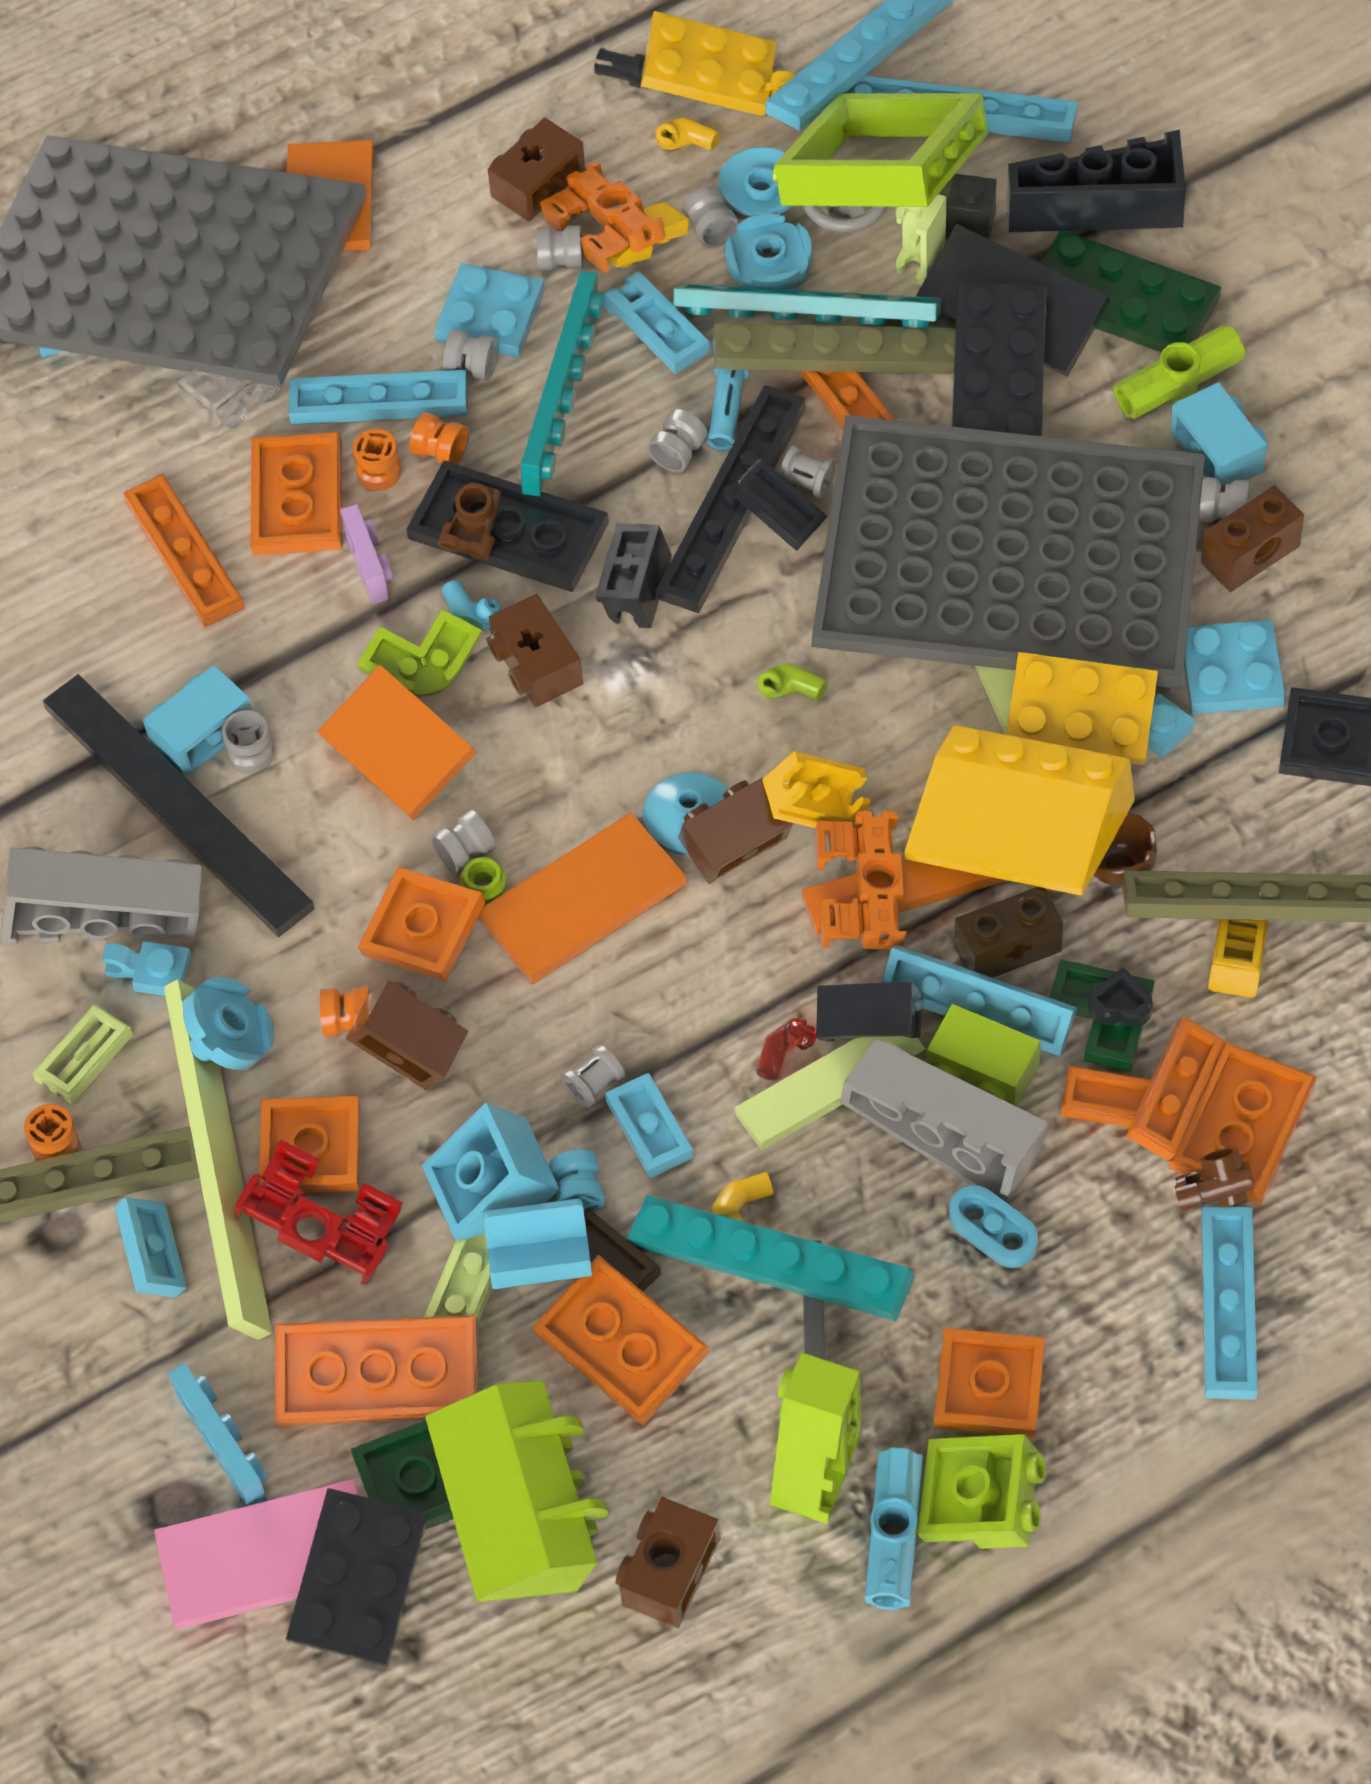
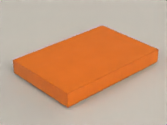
[287,140,374,251]
[250,432,342,555]
[317,665,477,821]
[1169,1042,1317,1205]
[531,1255,711,1426]

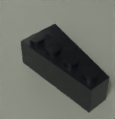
[1007,129,1186,232]

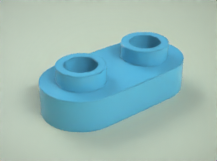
[949,1185,1038,1268]

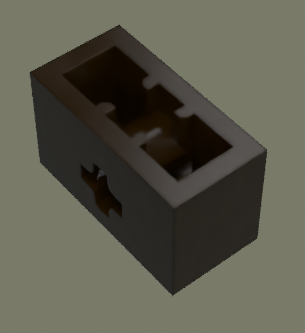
[954,887,1063,978]

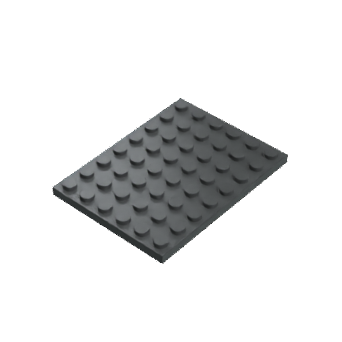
[0,135,367,387]
[812,415,1205,689]

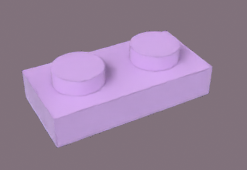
[340,504,393,605]

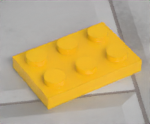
[641,11,776,117]
[1006,652,1158,765]

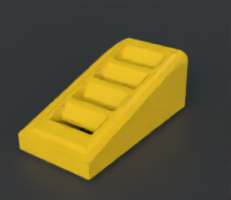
[1208,919,1268,998]

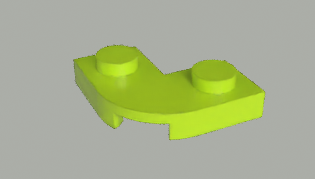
[357,609,482,696]

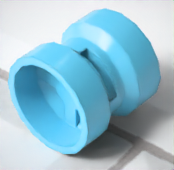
[549,1150,605,1212]

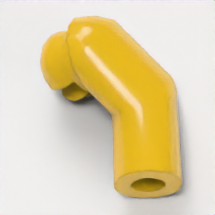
[712,1172,773,1222]

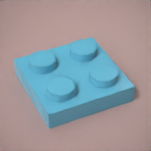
[435,263,545,357]
[1184,620,1285,714]

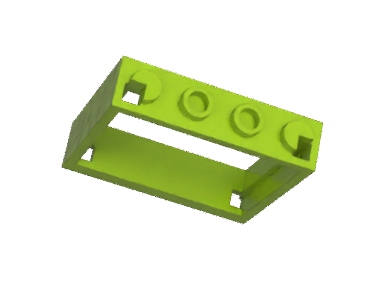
[773,93,988,207]

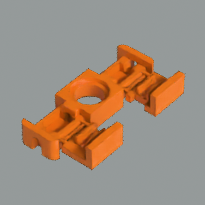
[540,162,666,274]
[815,810,907,949]

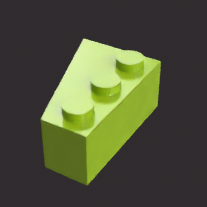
[769,1352,862,1524]

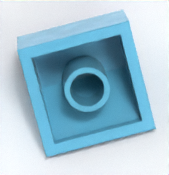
[422,1103,560,1241]

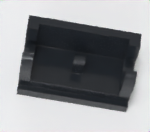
[595,523,672,628]
[816,982,923,1042]

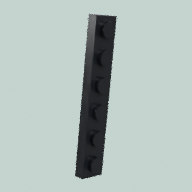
[656,385,806,613]

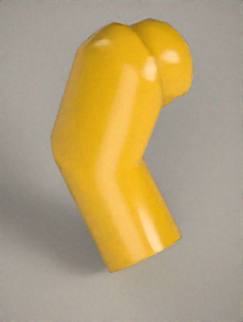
[655,117,721,151]

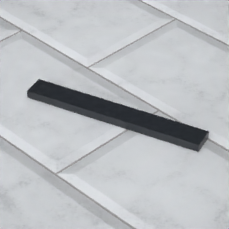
[42,674,314,938]

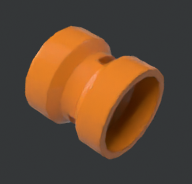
[409,412,469,465]
[352,429,401,491]
[320,986,371,1037]
[24,1104,81,1161]

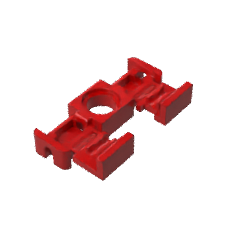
[234,1139,403,1285]

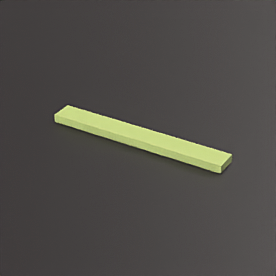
[164,979,272,1340]

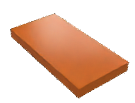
[478,812,687,985]
[275,1315,479,1426]

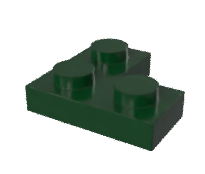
[1049,959,1155,1072]

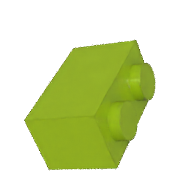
[927,1004,1041,1107]

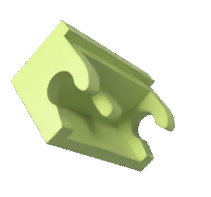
[896,194,946,286]

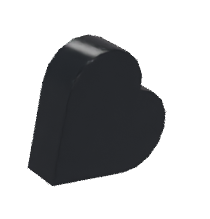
[1088,967,1153,1027]

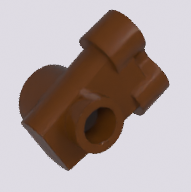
[437,482,501,560]
[1175,1147,1254,1212]

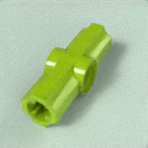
[1113,325,1245,419]

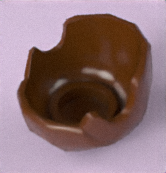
[1094,813,1157,886]

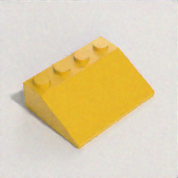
[904,725,1135,896]

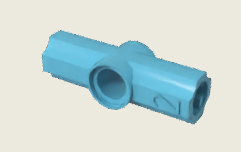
[865,1447,923,1610]

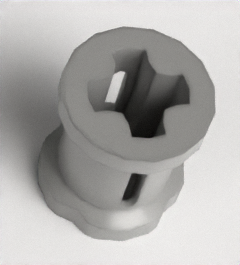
[779,445,836,499]
[560,1044,626,1108]

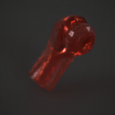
[756,1018,816,1080]

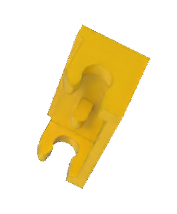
[762,751,870,828]

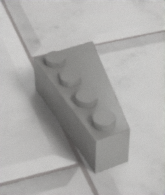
[0,846,202,944]
[840,1038,1048,1203]

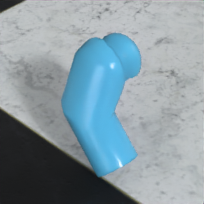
[441,580,501,630]

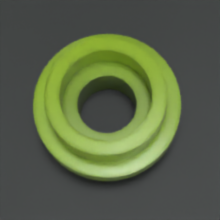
[459,857,507,903]

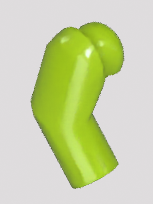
[757,663,828,701]

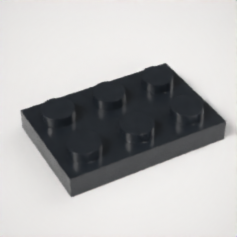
[286,1488,429,1667]

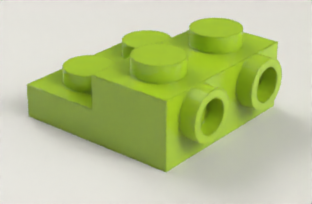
[917,1434,1046,1549]

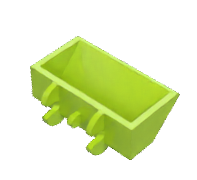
[425,1380,609,1602]

